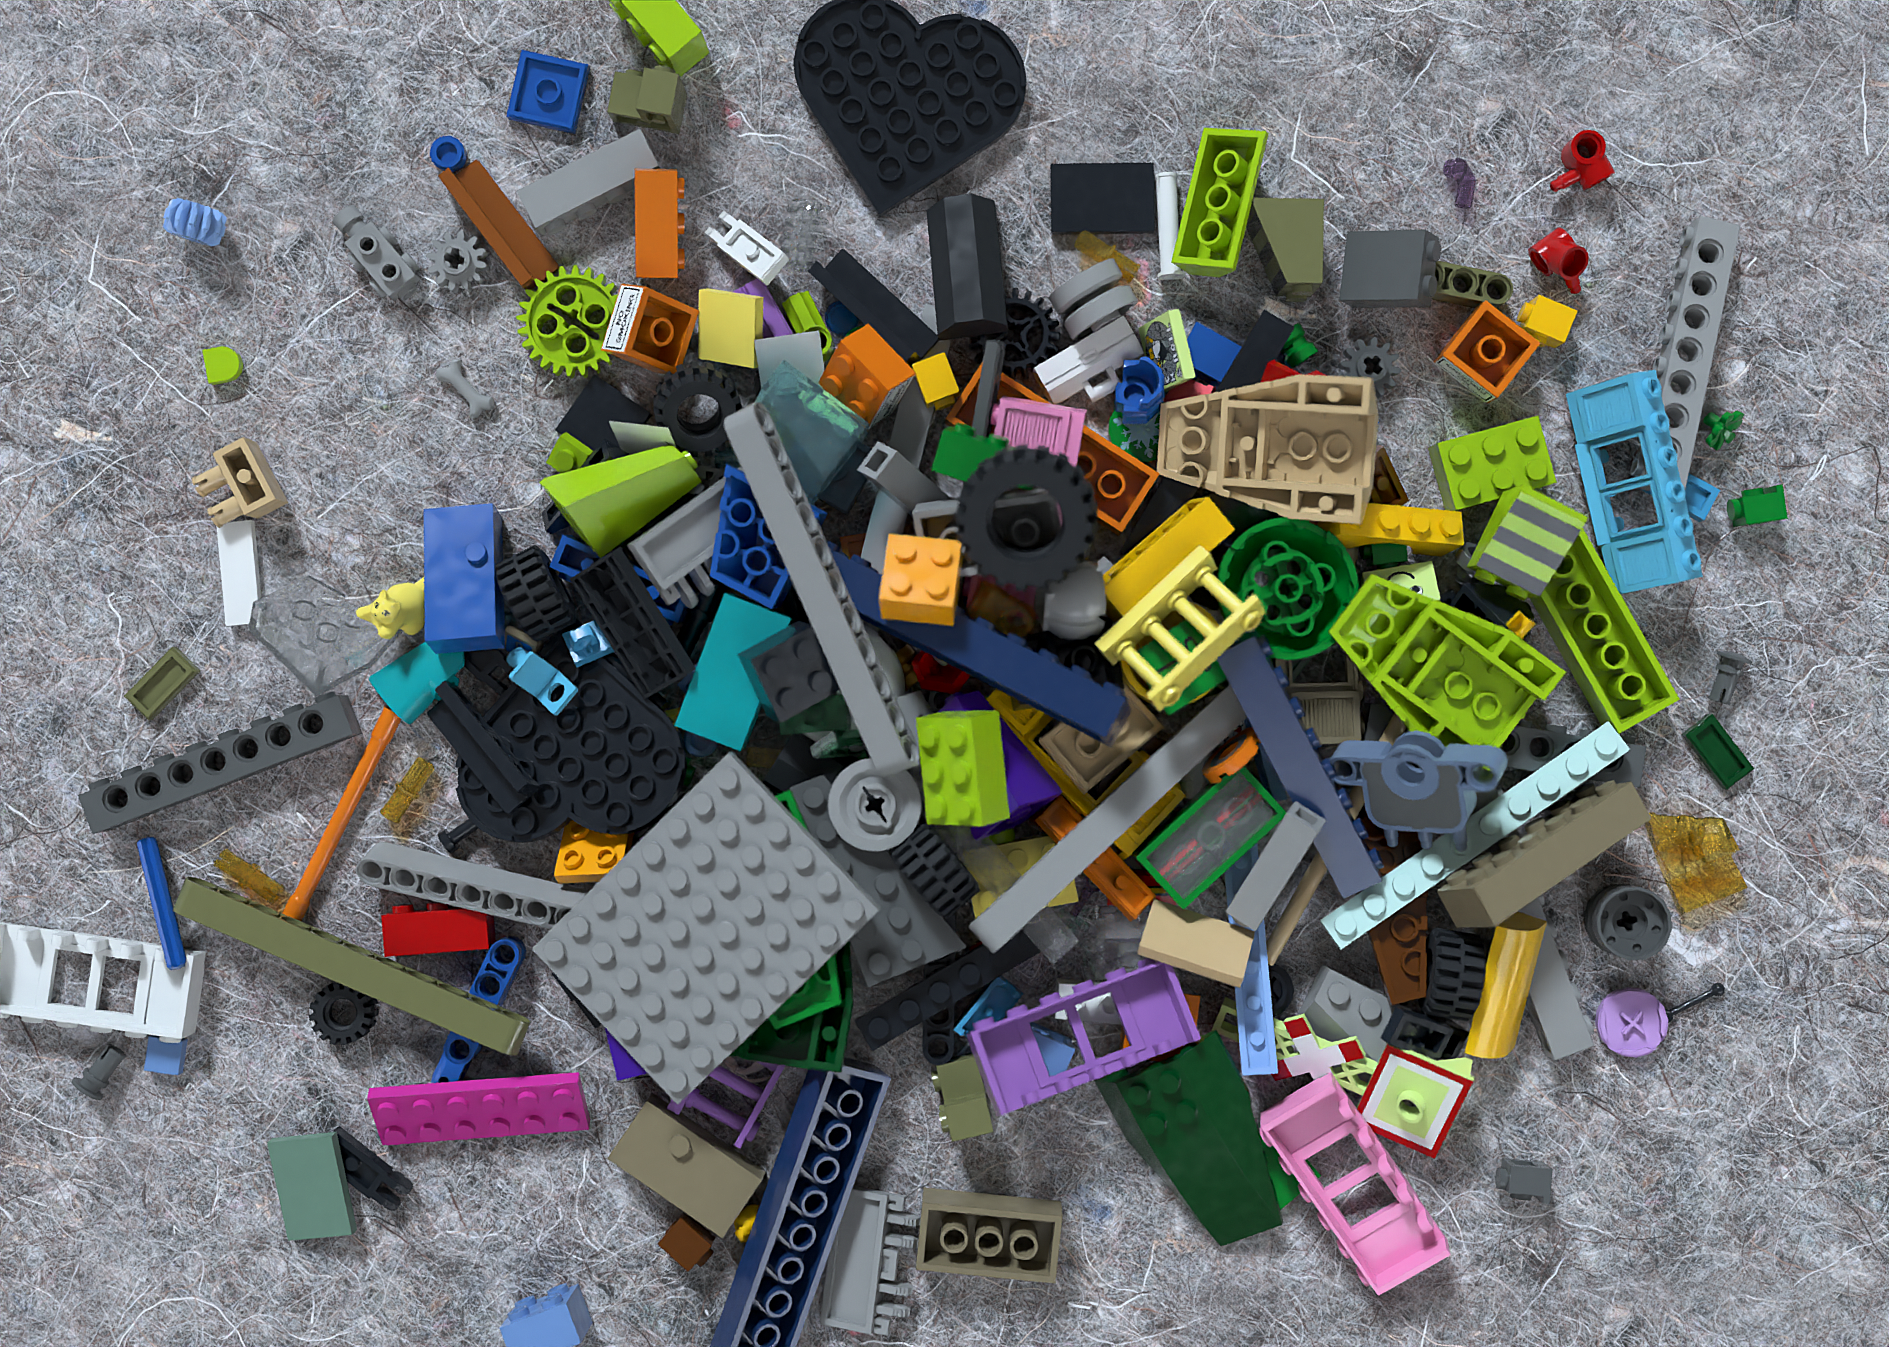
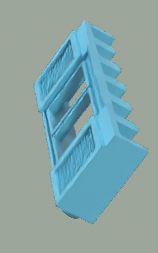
[1566,370,1703,594]

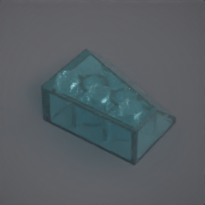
[754,360,870,505]

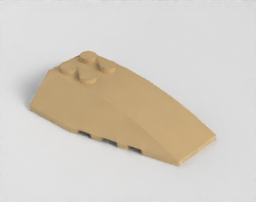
[1157,375,1379,524]

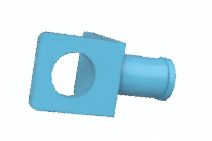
[507,647,578,715]

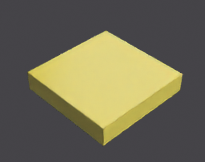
[698,288,763,368]

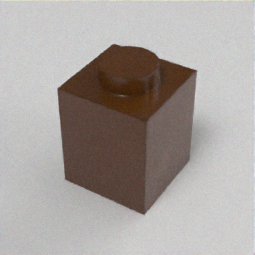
[657,1212,716,1272]

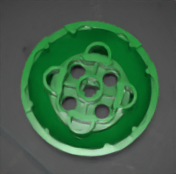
[1217,517,1359,660]

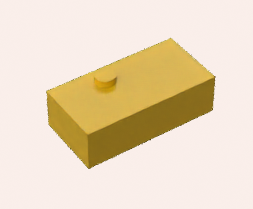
[1103,497,1235,622]

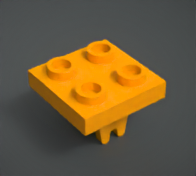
[554,820,634,884]

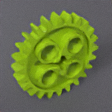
[516,265,618,379]

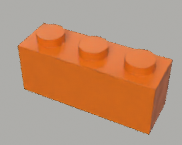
[634,168,685,278]

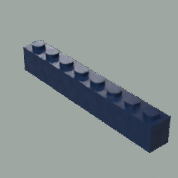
[1217,628,1384,899]

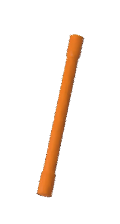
[282,706,402,921]

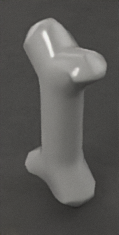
[436,359,494,419]

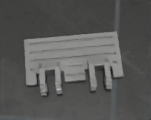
[628,467,743,609]
[820,1186,921,1336]

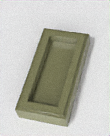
[124,647,201,720]

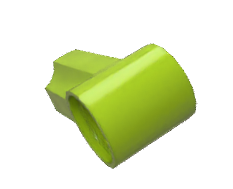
[782,291,835,362]

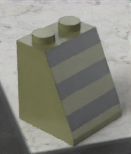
[1246,198,1324,302]

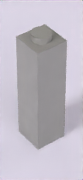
[857,442,951,517]
[1225,801,1326,931]

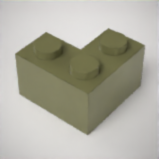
[607,65,687,134]
[931,1052,993,1142]

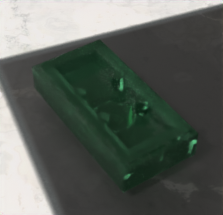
[779,693,851,735]
[810,727,866,758]

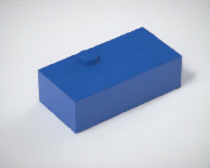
[423,503,505,654]

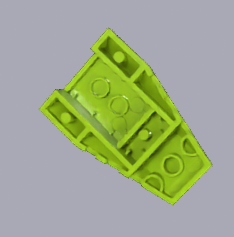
[1329,574,1566,771]

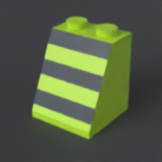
[1467,485,1588,600]

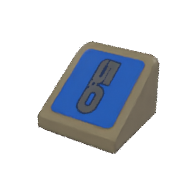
[503,626,545,654]

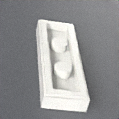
[217,520,264,627]

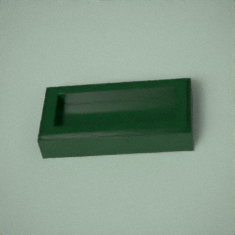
[1681,714,1754,790]

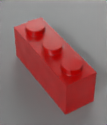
[381,902,496,957]

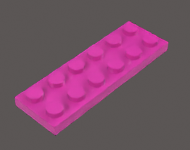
[367,1072,590,1145]

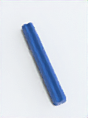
[137,837,186,970]

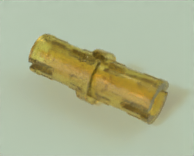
[214,848,285,905]

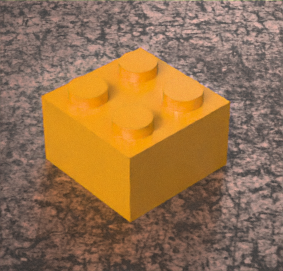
[879,534,962,626]

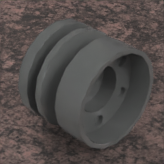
[1584,884,1672,961]

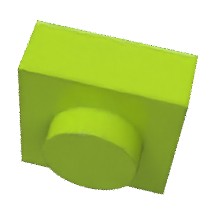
[546,432,593,473]

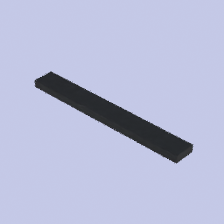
[1120,310,1295,555]

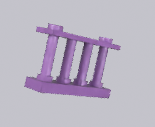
[667,1062,785,1148]

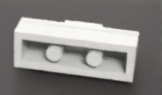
[1032,315,1144,405]

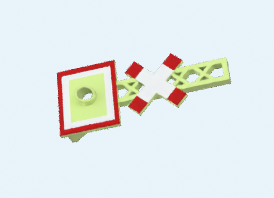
[1212,997,1474,1159]

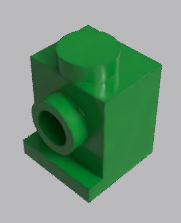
[1726,484,1788,527]

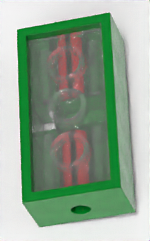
[1132,766,1287,910]

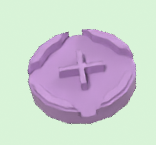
[1595,987,1668,1058]

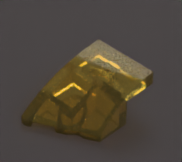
[1645,812,1748,916]

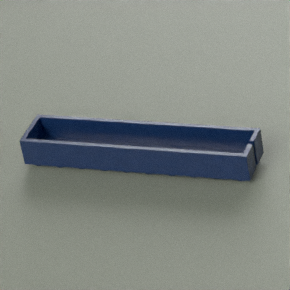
[825,539,1132,748]

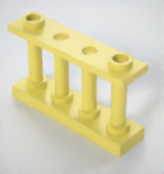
[1095,545,1266,712]

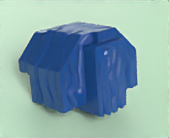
[1114,357,1164,424]

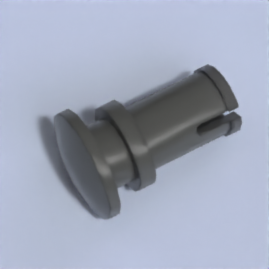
[1708,651,1752,705]
[71,1044,127,1100]

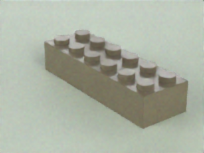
[1437,780,1652,928]

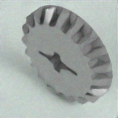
[828,758,921,851]

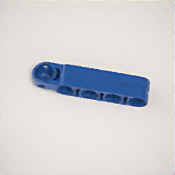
[431,936,526,1083]

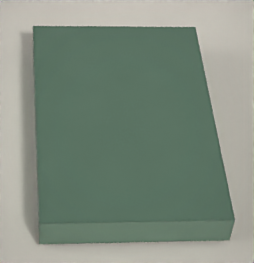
[267,1132,357,1241]

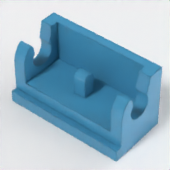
[954,975,1024,1038]

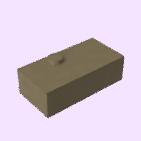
[607,1093,766,1238]
[916,1187,1063,1283]

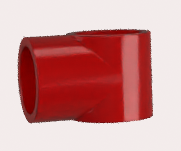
[1550,130,1616,192]
[1528,227,1589,294]

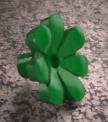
[1703,411,1745,451]

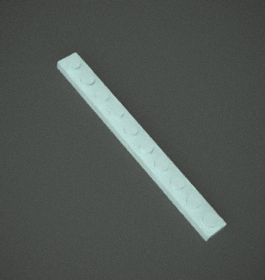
[1319,721,1630,950]

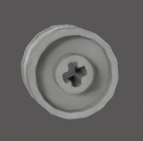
[1048,258,1138,341]

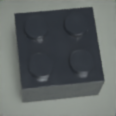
[737,621,841,723]

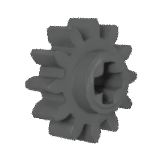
[1338,337,1402,398]

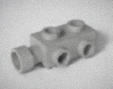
[333,205,421,301]

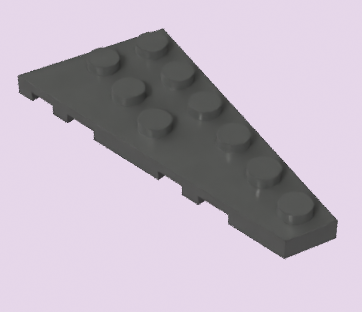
[789,775,966,987]

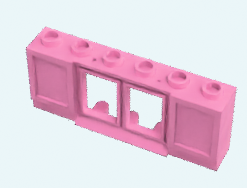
[962,396,1087,620]
[1259,1072,1451,1296]

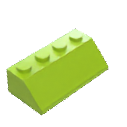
[1171,128,1269,278]

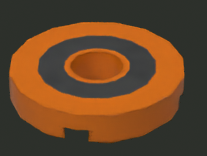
[1201,727,1261,784]

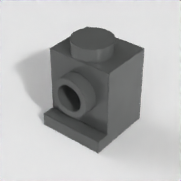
[1495,1158,1553,1204]

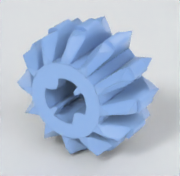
[163,198,227,246]

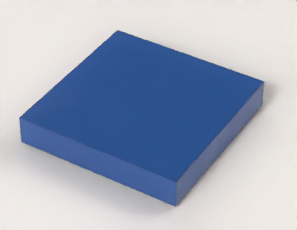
[506,50,590,134]

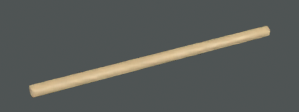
[1266,713,1407,966]

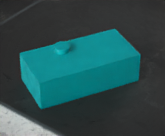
[674,593,795,751]

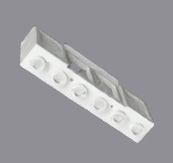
[0,922,206,1043]

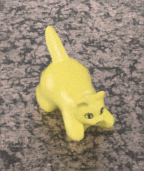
[356,577,425,639]

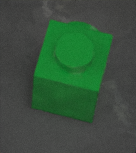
[1359,543,1408,570]

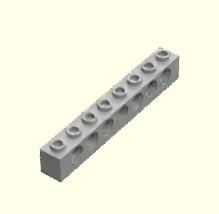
[1631,215,1741,491]

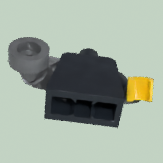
[1449,542,1535,643]

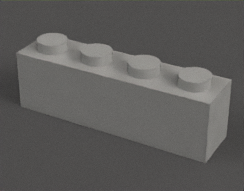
[517,129,661,235]

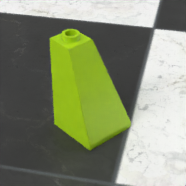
[539,444,702,558]

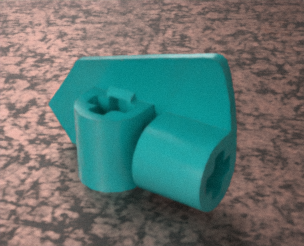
[369,642,465,725]

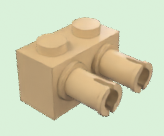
[191,437,288,528]

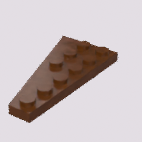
[1355,803,1428,1006]

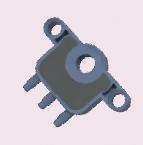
[1330,731,1508,852]

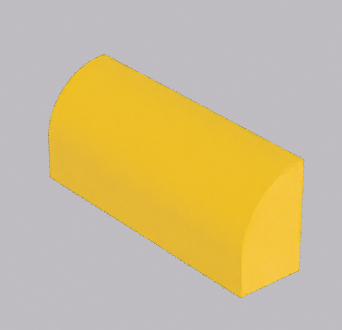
[1465,911,1547,1059]

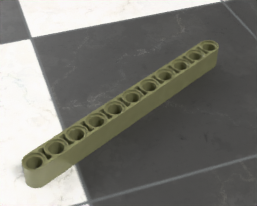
[173,876,531,1056]

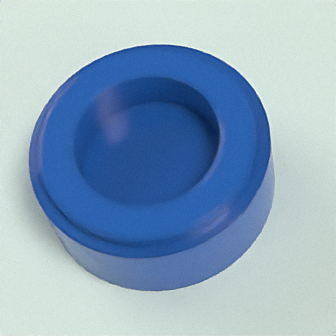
[430,136,467,172]

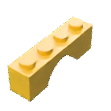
[1318,503,1464,556]

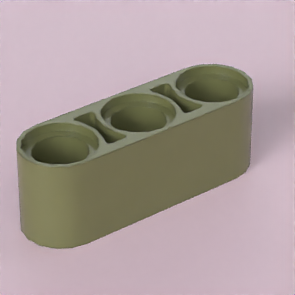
[1432,261,1513,308]

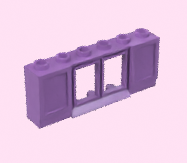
[966,958,1201,1117]

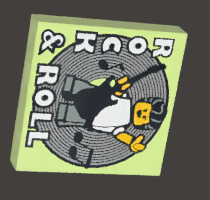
[1138,309,1196,393]

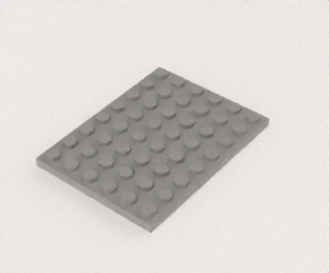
[532,752,881,1105]

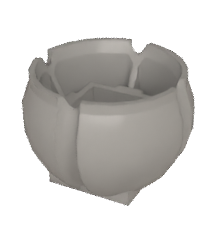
[1034,560,1106,640]

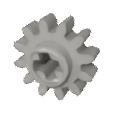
[426,230,490,294]

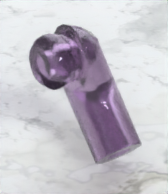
[1443,157,1476,209]

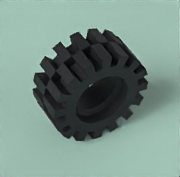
[309,982,379,1045]

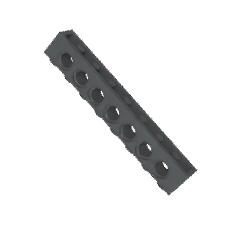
[78,691,362,834]
[1361,697,1647,788]

